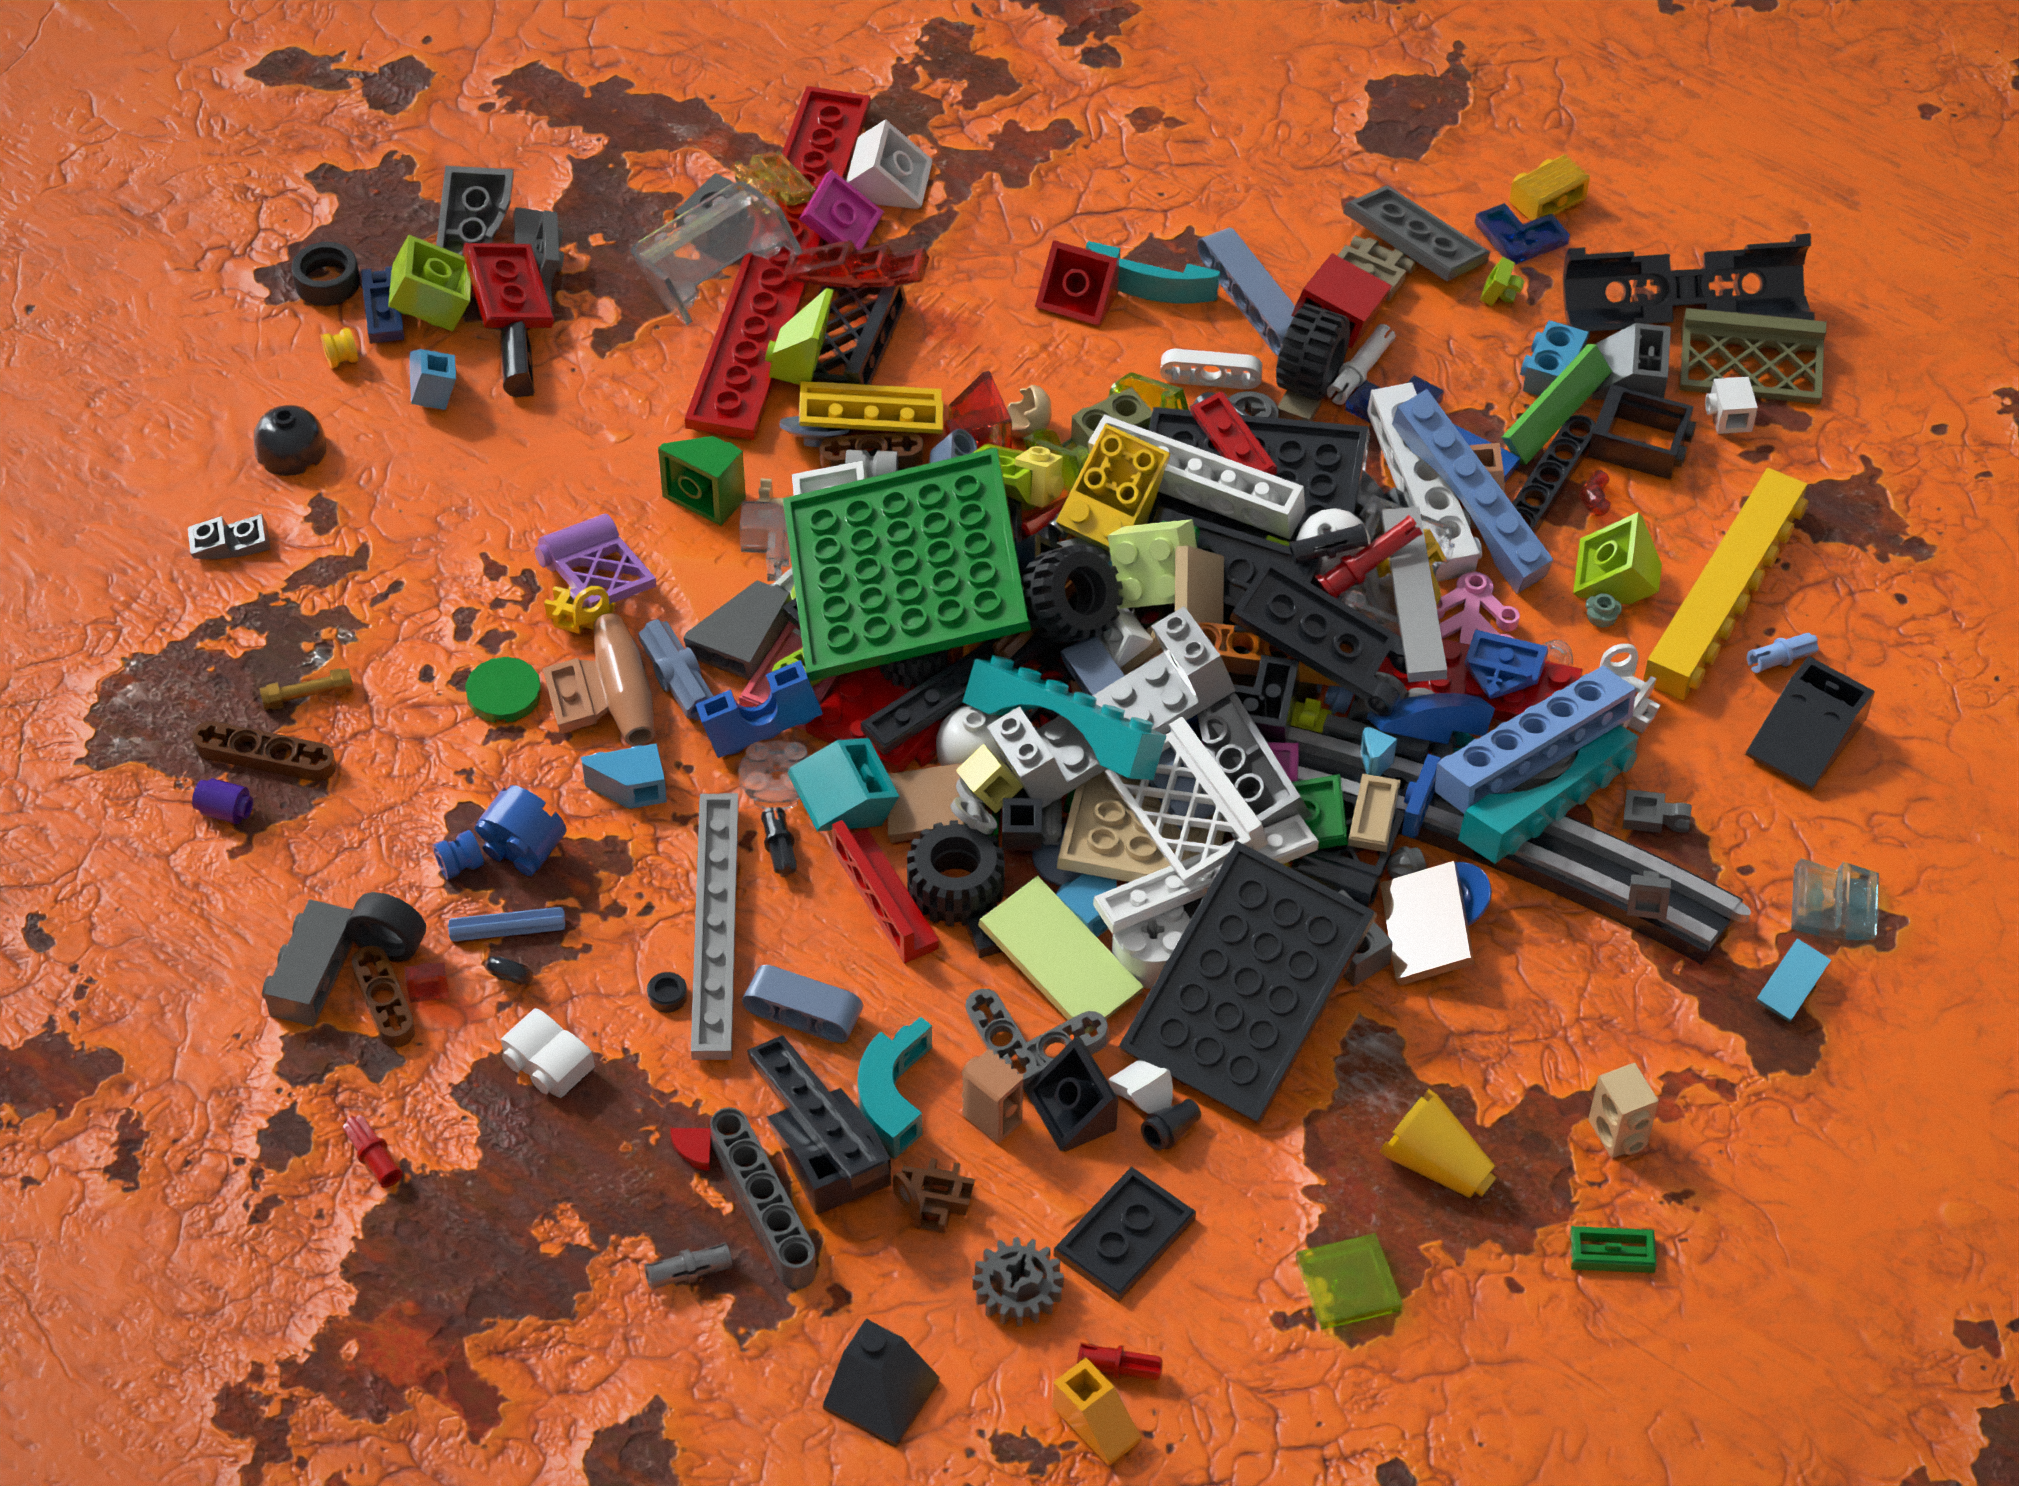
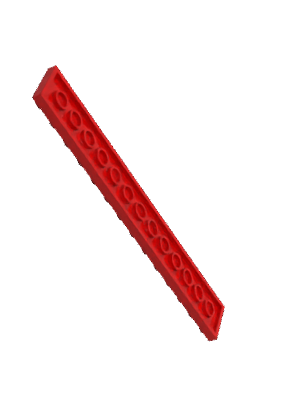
[684,86,871,440]

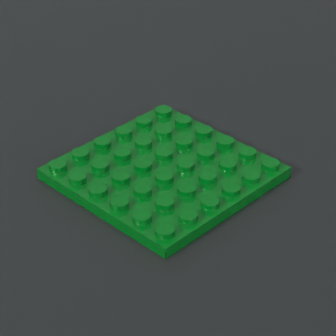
[783,447,1031,681]

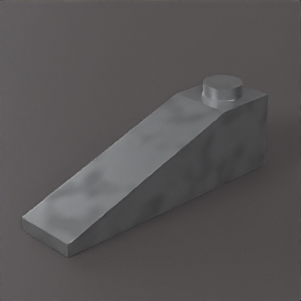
[436,166,514,284]
[1197,692,1311,839]

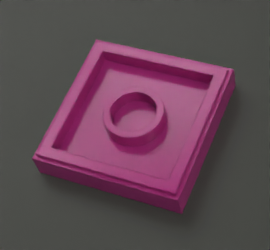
[799,169,884,261]

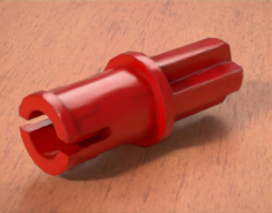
[343,1115,403,1188]
[1077,1342,1163,1380]

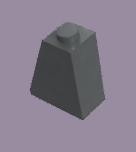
[684,580,792,680]

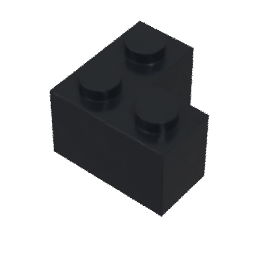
[1233,655,1300,743]

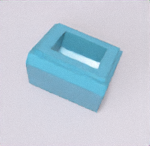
[1360,727,1397,777]

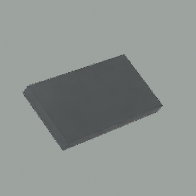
[1343,185,1490,281]

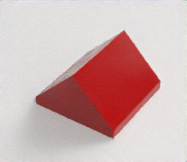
[1035,240,1119,326]

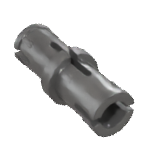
[644,1242,732,1291]

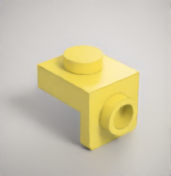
[1015,446,1064,508]

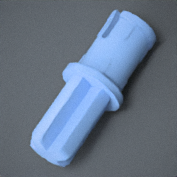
[1747,633,1819,673]

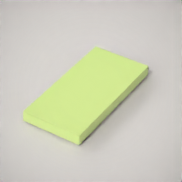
[978,876,1144,1034]

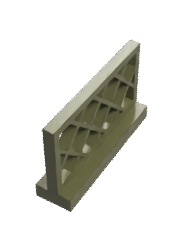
[1679,308,1827,404]

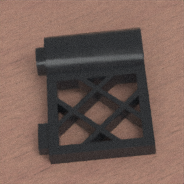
[1291,793,1405,909]

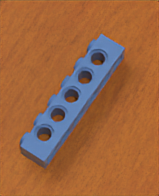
[1435,665,1636,813]

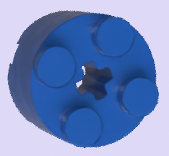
[474,785,567,877]

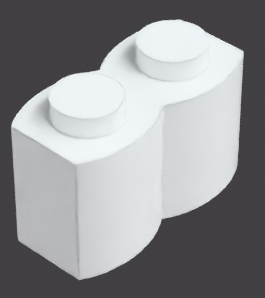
[501,1008,595,1098]

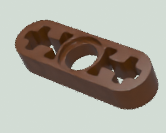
[819,432,923,468]
[352,946,415,1047]

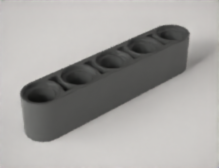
[710,1107,816,1289]

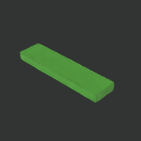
[1502,344,1612,465]

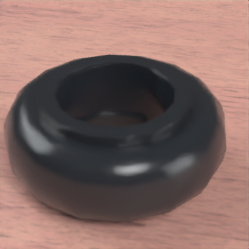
[485,955,533,985]

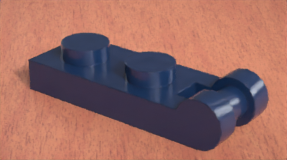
[361,266,405,344]

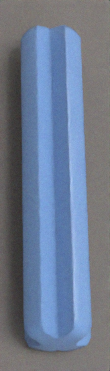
[448,907,566,941]

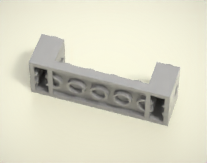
[987,606,1236,808]

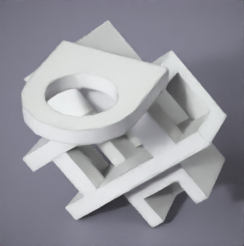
[1600,644,1660,733]

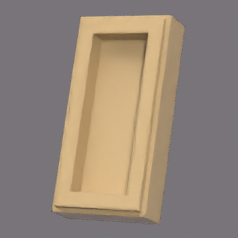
[1348,774,1401,852]

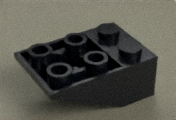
[1745,656,1875,791]
[767,1088,891,1215]

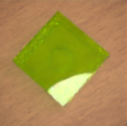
[1295,1233,1402,1330]

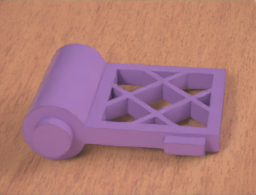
[535,514,656,609]

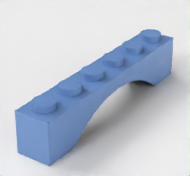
[1392,389,1554,594]

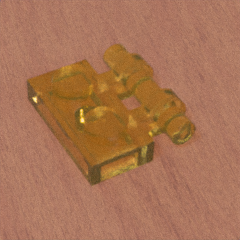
[730,151,817,211]

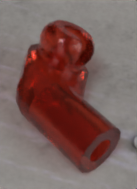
[1580,470,1611,517]

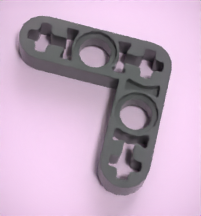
[965,989,1110,1090]

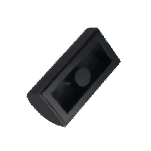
[500,321,535,397]

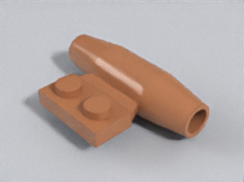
[542,613,655,746]

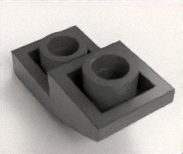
[188,514,270,559]

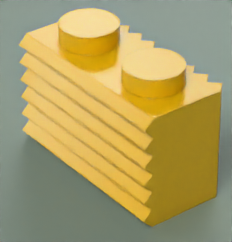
[1509,154,1590,226]

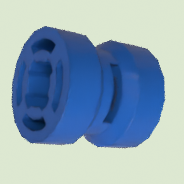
[432,830,484,880]

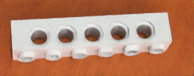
[1367,382,1482,582]
[1088,415,1305,539]

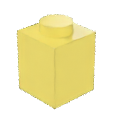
[956,744,1023,813]

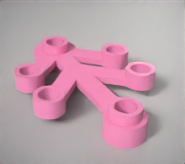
[1436,572,1520,645]

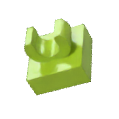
[1480,257,1525,306]

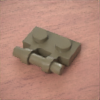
[1337,235,1417,301]

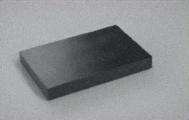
[1053,1166,1196,1302]

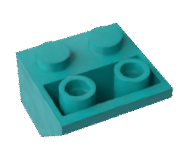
[787,738,900,832]

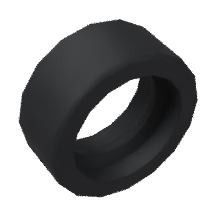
[291,242,360,306]
[346,892,426,962]

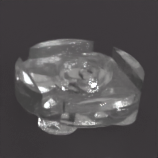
[738,741,809,810]

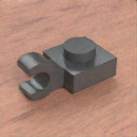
[1623,789,1692,833]

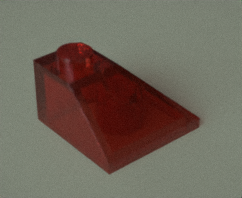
[944,371,1012,449]

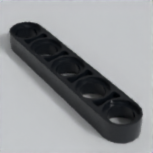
[1512,415,1595,534]

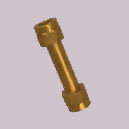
[259,668,354,710]

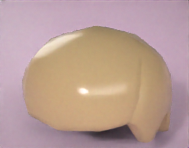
[1004,385,1052,439]

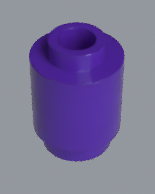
[192,778,254,824]

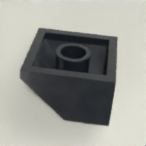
[823,1319,940,1447]

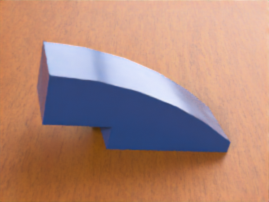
[1367,693,1495,744]

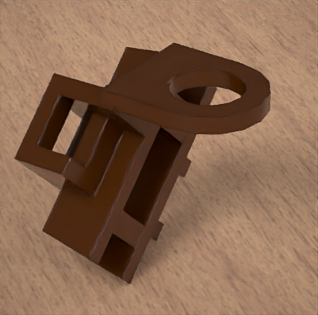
[893,1158,975,1234]

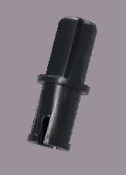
[761,807,797,878]

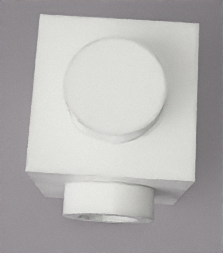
[1705,377,1758,434]

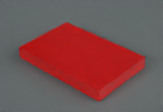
[462,243,554,328]

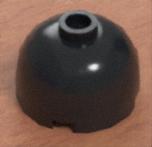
[254,405,326,476]

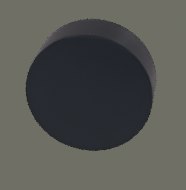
[647,972,687,1013]

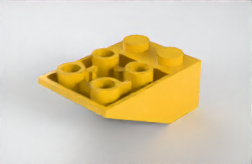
[1055,423,1171,552]

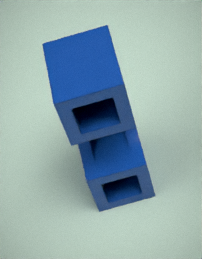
[696,660,823,758]

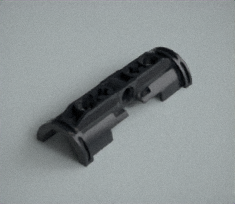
[1563,233,1815,338]

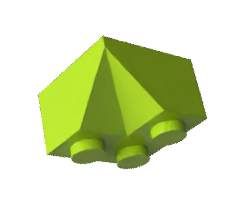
[388,235,471,331]

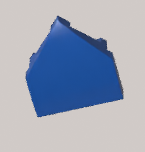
[1465,630,1548,699]

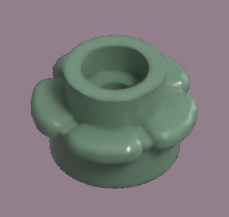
[1585,594,1622,628]

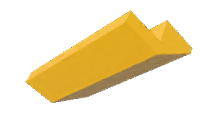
[799,381,943,434]

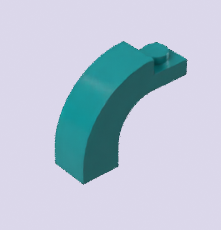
[857,1016,932,1159]

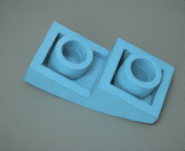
[1756,938,1831,1023]

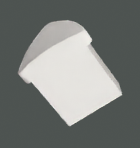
[1108,1059,1173,1114]

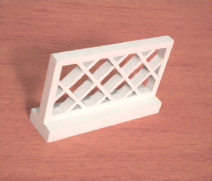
[1105,717,1268,886]

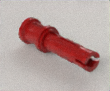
[1314,515,1423,599]

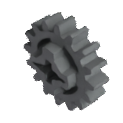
[973,1237,1064,1327]

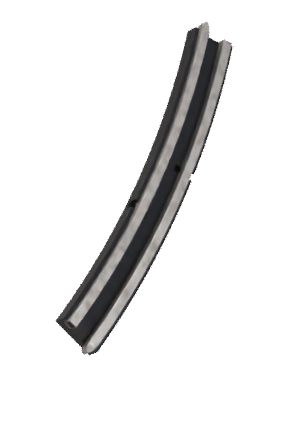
[1166,725,1751,965]

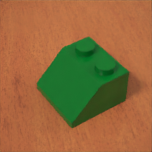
[658,436,746,526]

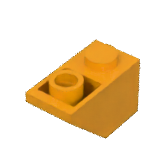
[1052,1358,1141,1466]

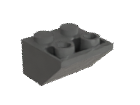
[1591,323,1671,400]

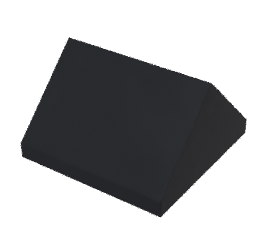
[1024,1036,1118,1152]

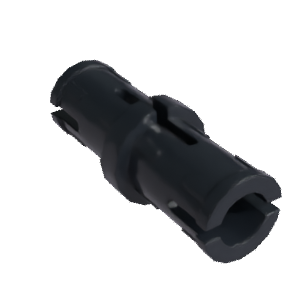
[1289,523,1368,565]

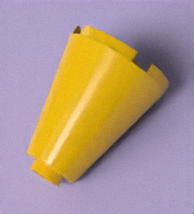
[1379,1089,1497,1198]

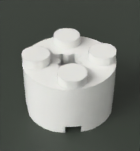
[1112,905,1190,989]

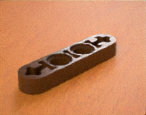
[192,721,336,781]

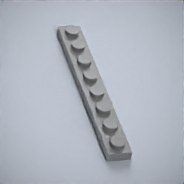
[691,793,739,1060]

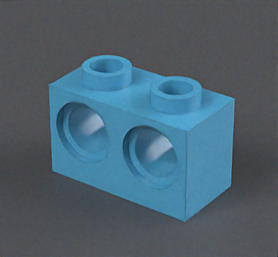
[1520,320,1589,396]

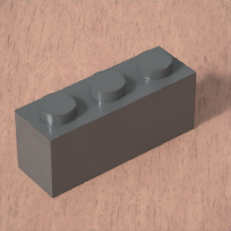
[262,899,354,1027]

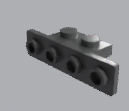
[513,207,564,309]

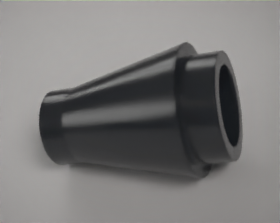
[1141,1099,1201,1151]

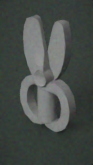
[950,777,997,835]

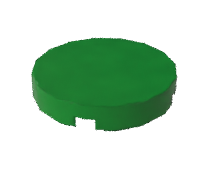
[465,657,541,723]

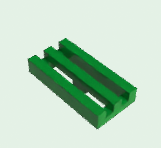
[1569,1226,1657,1273]

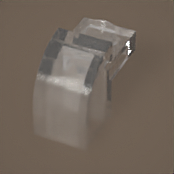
[739,501,791,581]

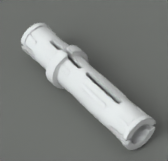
[1327,324,1395,405]

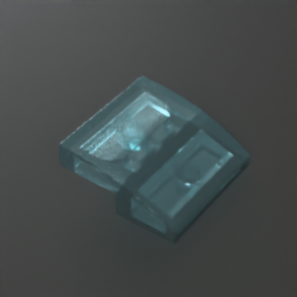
[1791,858,1879,940]

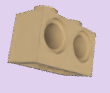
[1588,1062,1659,1158]

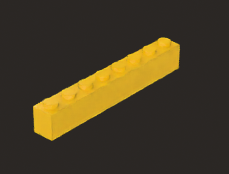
[1643,467,1809,701]

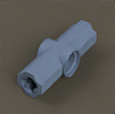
[639,619,714,721]

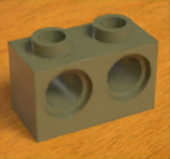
[1071,387,1152,458]

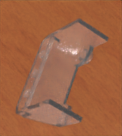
[631,181,803,325]

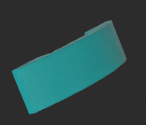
[1086,241,1220,304]

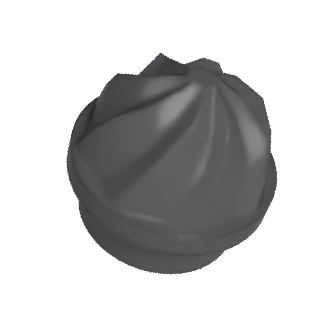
[1387,846,1427,879]

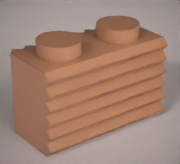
[962,1050,1023,1143]

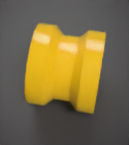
[321,328,359,368]

